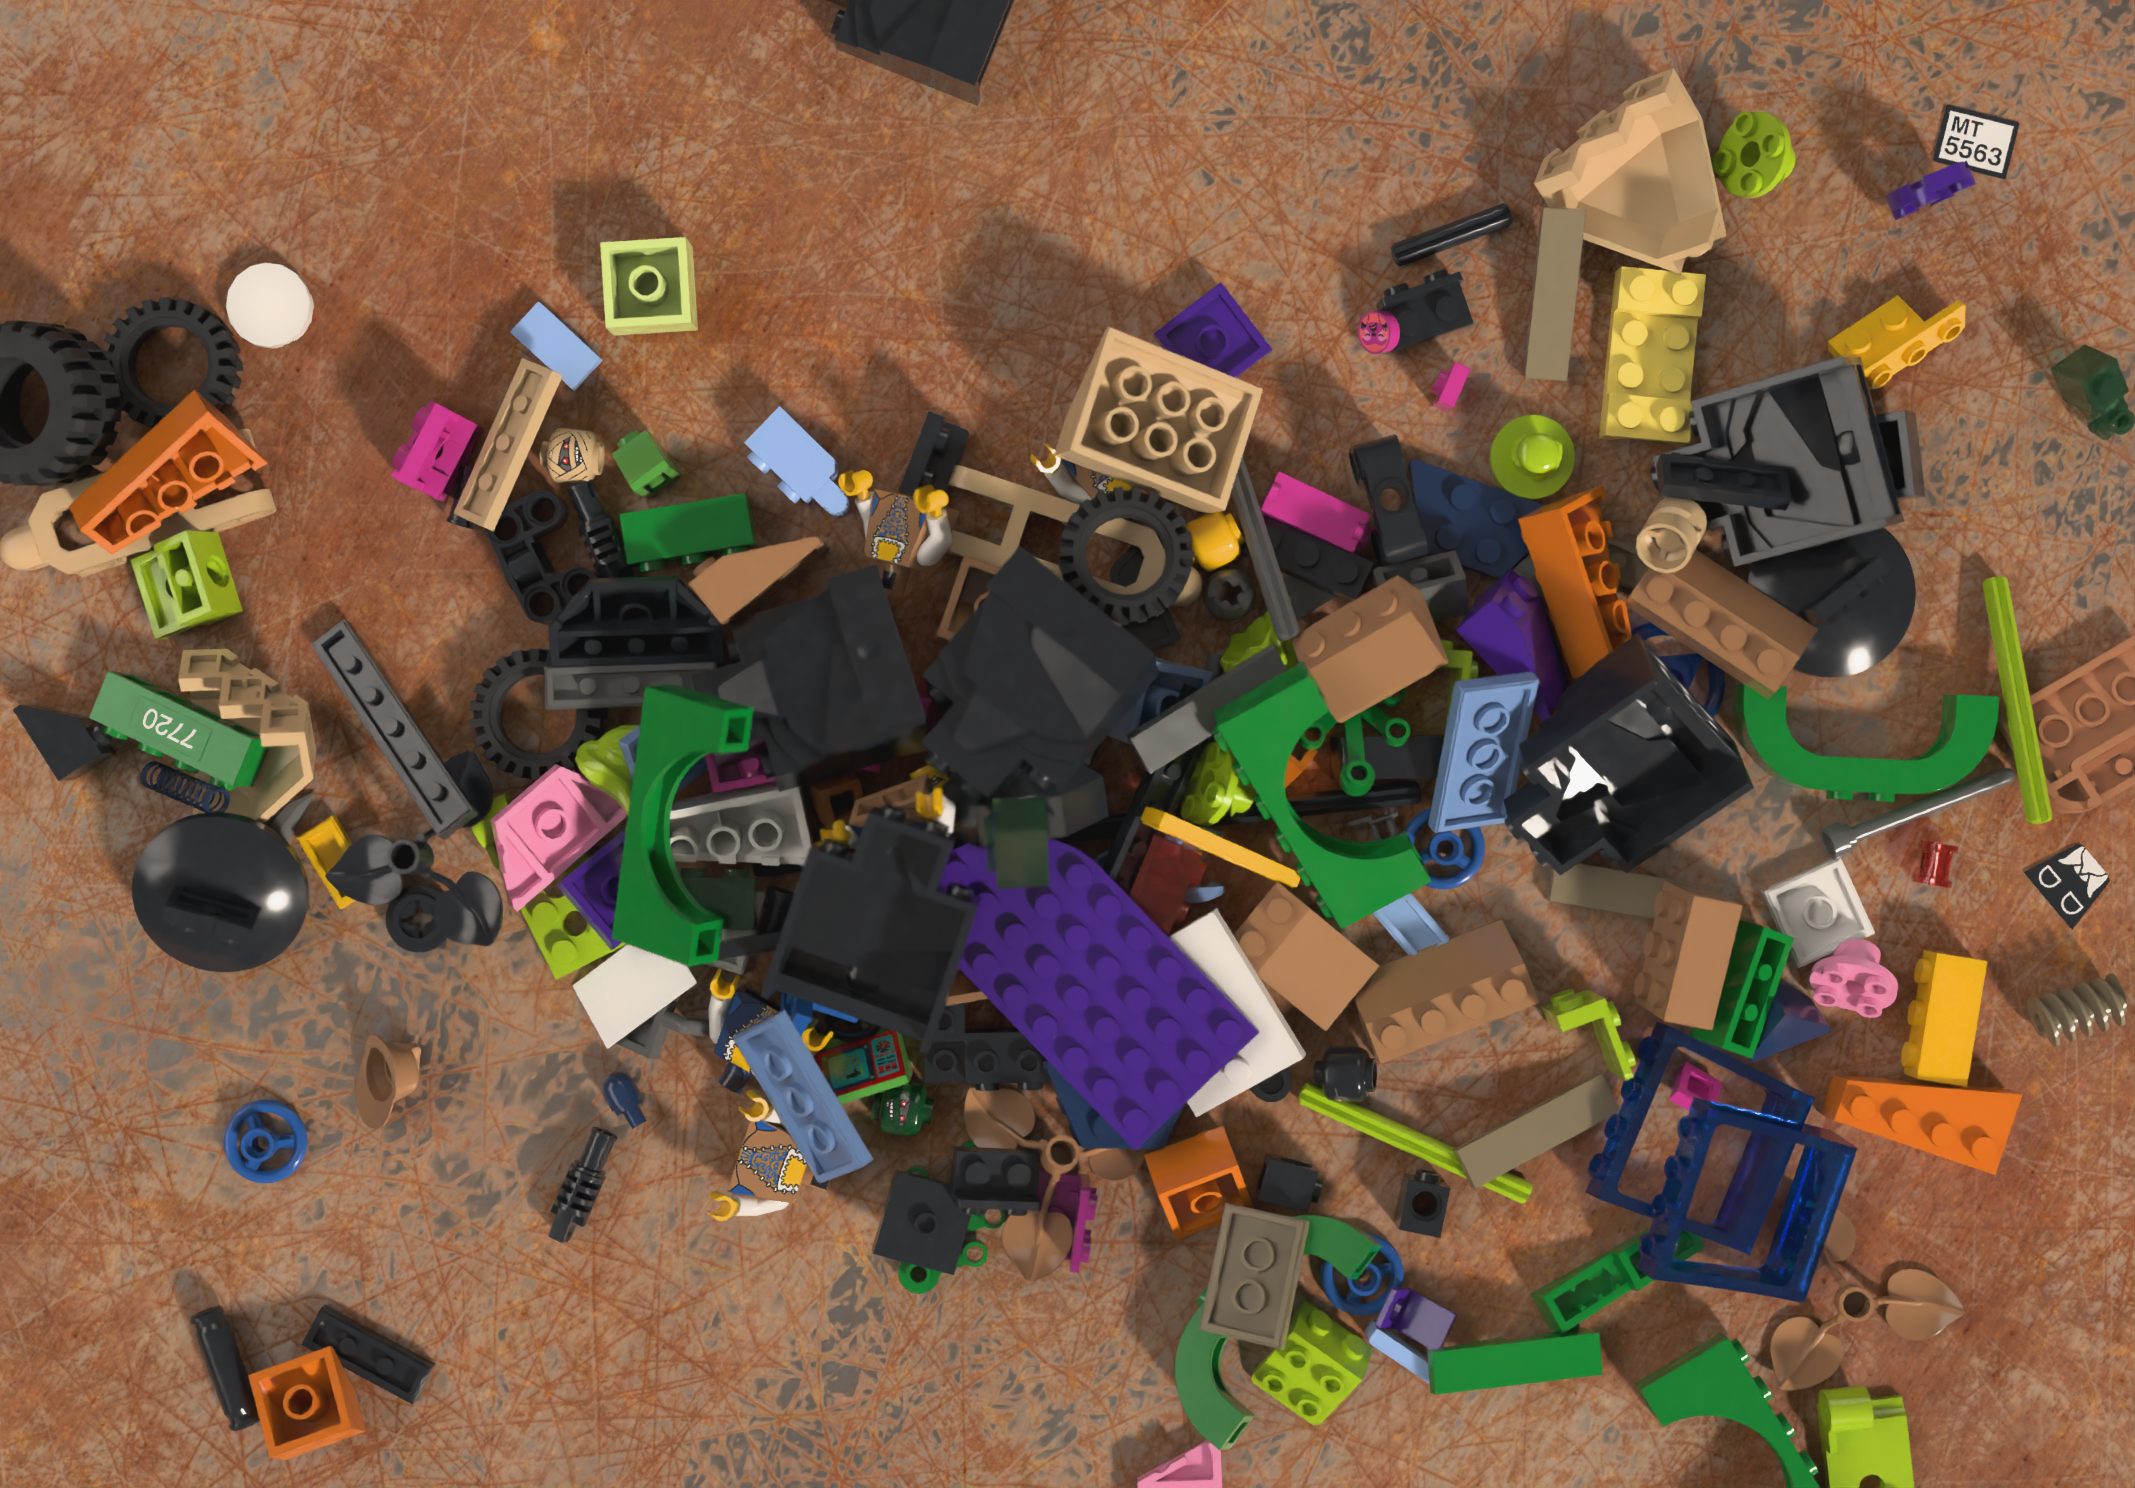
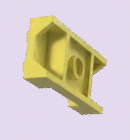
[1599,266,1706,447]

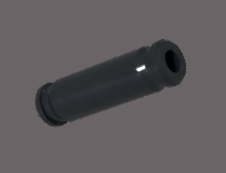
[190,1305,260,1432]

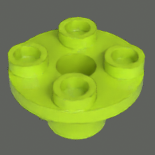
[1712,111,1796,198]
[1489,415,1575,500]
[1181,742,1256,826]

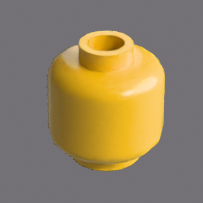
[1185,511,1246,572]

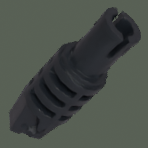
[567,480,635,578]
[548,1127,618,1243]

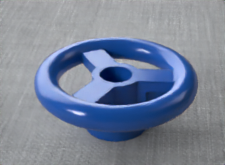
[1405,808,1485,890]
[223,1100,308,1183]
[1320,1232,1404,1316]

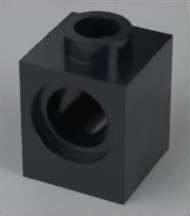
[1256,1153,1323,1213]
[1394,1169,1451,1238]

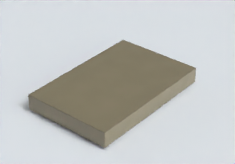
[1199,1203,1310,1349]

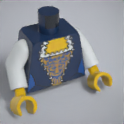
[708,968,834,1094]

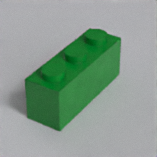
[619,493,758,573]
[1689,919,1794,1059]

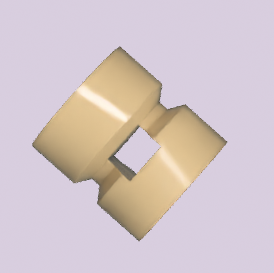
[1636,497,1707,573]

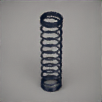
[140,761,230,814]

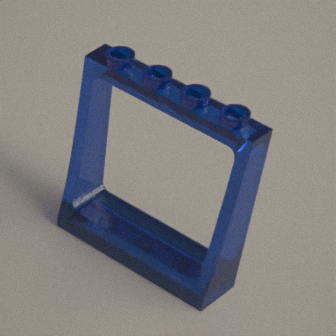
[1585,1022,1815,1255]
[1638,1097,1858,1303]

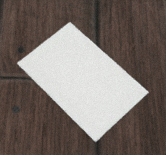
[573,944,697,1049]

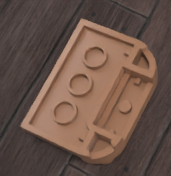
[1997,635,2135,814]

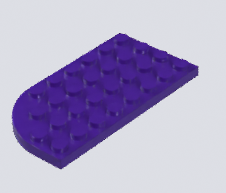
[941,838,1259,1151]

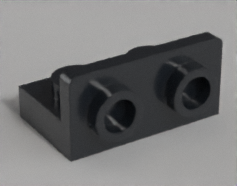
[1376,269,1473,353]
[898,411,969,497]
[949,1147,1041,1216]

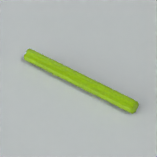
[1982,576,2052,824]
[1298,1082,1533,1204]

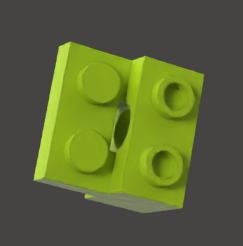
[131,530,243,639]

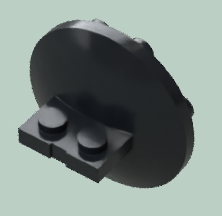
[1745,527,1916,678]
[132,812,309,972]

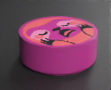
[1358,310,1400,354]

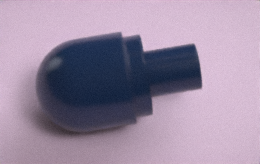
[601,1072,647,1129]

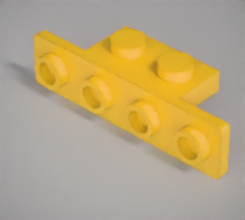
[1828,295,1965,390]

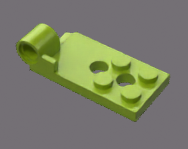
[471,792,627,980]
[1817,1385,1915,1488]

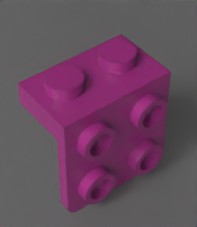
[1036,1168,1097,1273]

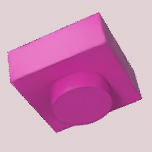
[1431,362,1471,413]
[1669,1062,1722,1121]

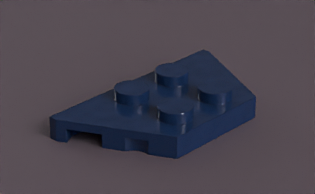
[1408,458,1545,580]
[1042,1061,1185,1149]

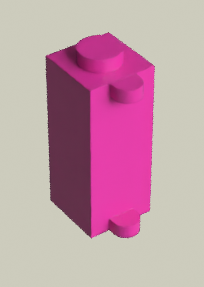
[1260,472,1373,553]

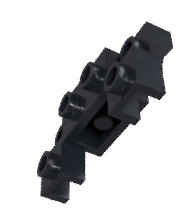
[924,1003,1051,1091]

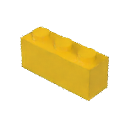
[1901,950,1987,1087]

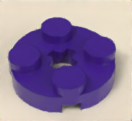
[1885,161,1976,220]

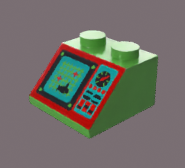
[815,1025,914,1104]

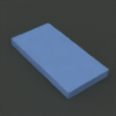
[1428,672,1539,833]
[733,1010,873,1183]

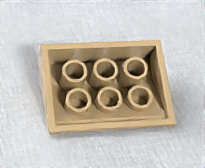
[1054,327,1263,514]

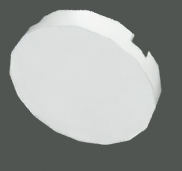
[226,263,314,349]

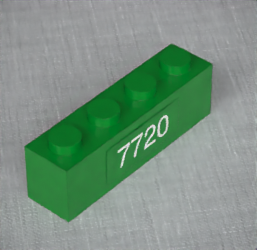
[89,671,270,791]

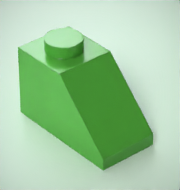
[612,430,682,500]

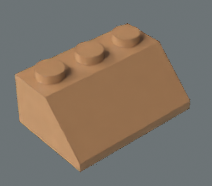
[1291,575,1449,723]

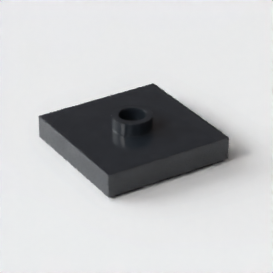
[871,1169,972,1275]

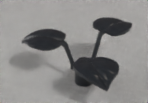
[325,751,503,947]

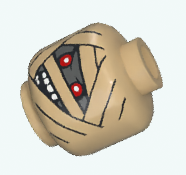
[540,428,605,484]

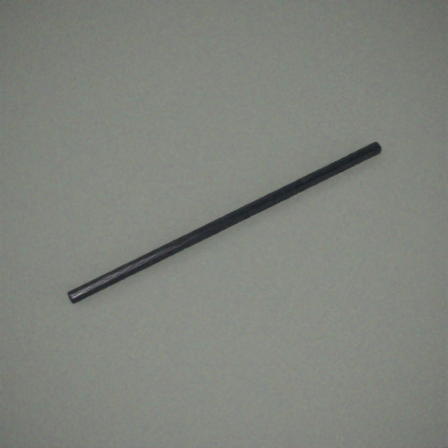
[753,781,1421,877]

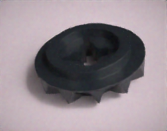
[385,885,447,953]

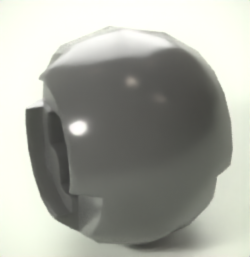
[1202,567,1256,621]

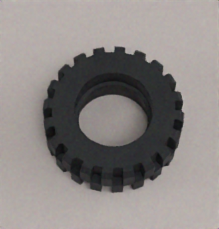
[0,321,122,486]

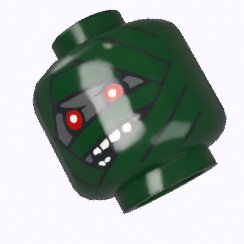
[871,1081,934,1137]

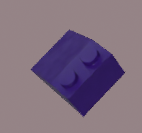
[1456,569,1569,722]

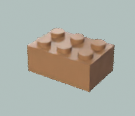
[1634,880,1743,1030]

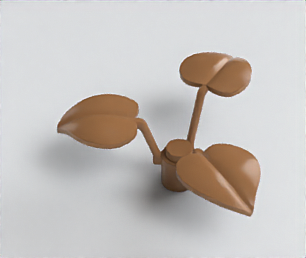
[964,1088,1149,1282]
[1770,1196,1965,1390]

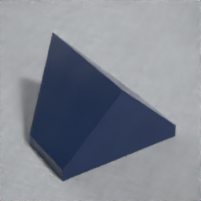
[1749,978,1830,1063]

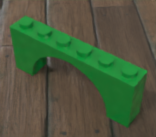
[1212,661,1431,929]
[612,684,754,967]
[1635,1332,1827,1488]

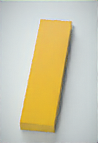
[1140,806,1301,888]

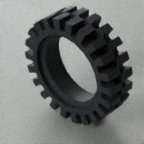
[100,297,243,428]
[1059,487,1194,625]
[469,648,607,780]

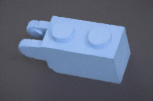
[744,406,851,517]

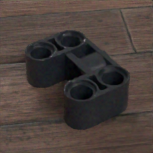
[1349,434,1428,567]
[485,490,600,625]

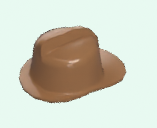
[355,1034,421,1129]

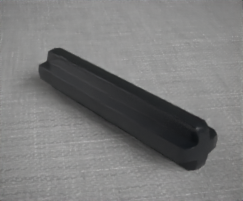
[1391,203,1513,266]

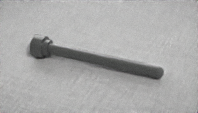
[1820,768,2015,860]

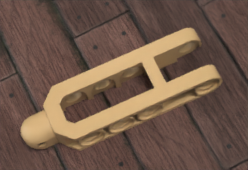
[0,429,277,577]
[947,465,1202,607]

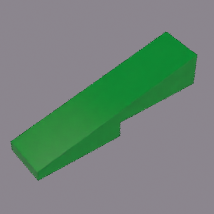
[1531,1210,1705,1334]
[1427,1327,1603,1395]

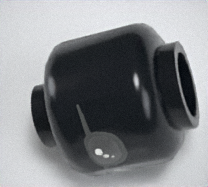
[1314,1046,1377,1102]

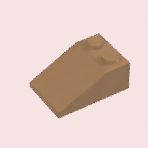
[689,536,829,627]
[1234,882,1380,1031]

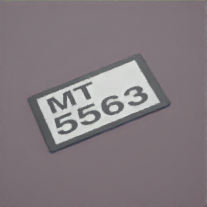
[1933,105,2019,179]

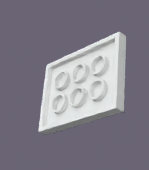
[1169,908,1306,1117]

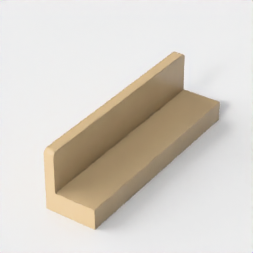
[453,358,563,531]

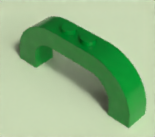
[1733,684,1999,802]
[1175,1215,1382,1450]

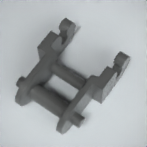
[1344,809,1399,841]

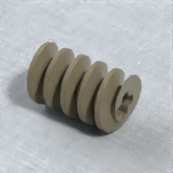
[2027,973,2127,1047]

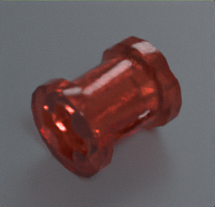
[1912,840,1959,888]

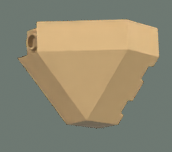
[1534,68,1727,275]
[178,649,316,824]

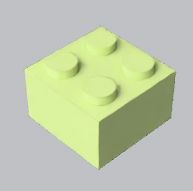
[600,237,698,336]

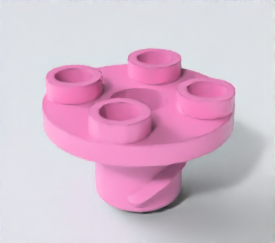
[1810,938,1898,1018]

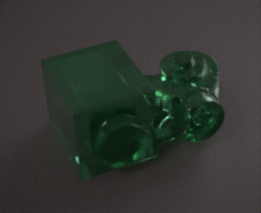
[2050,344,2135,440]

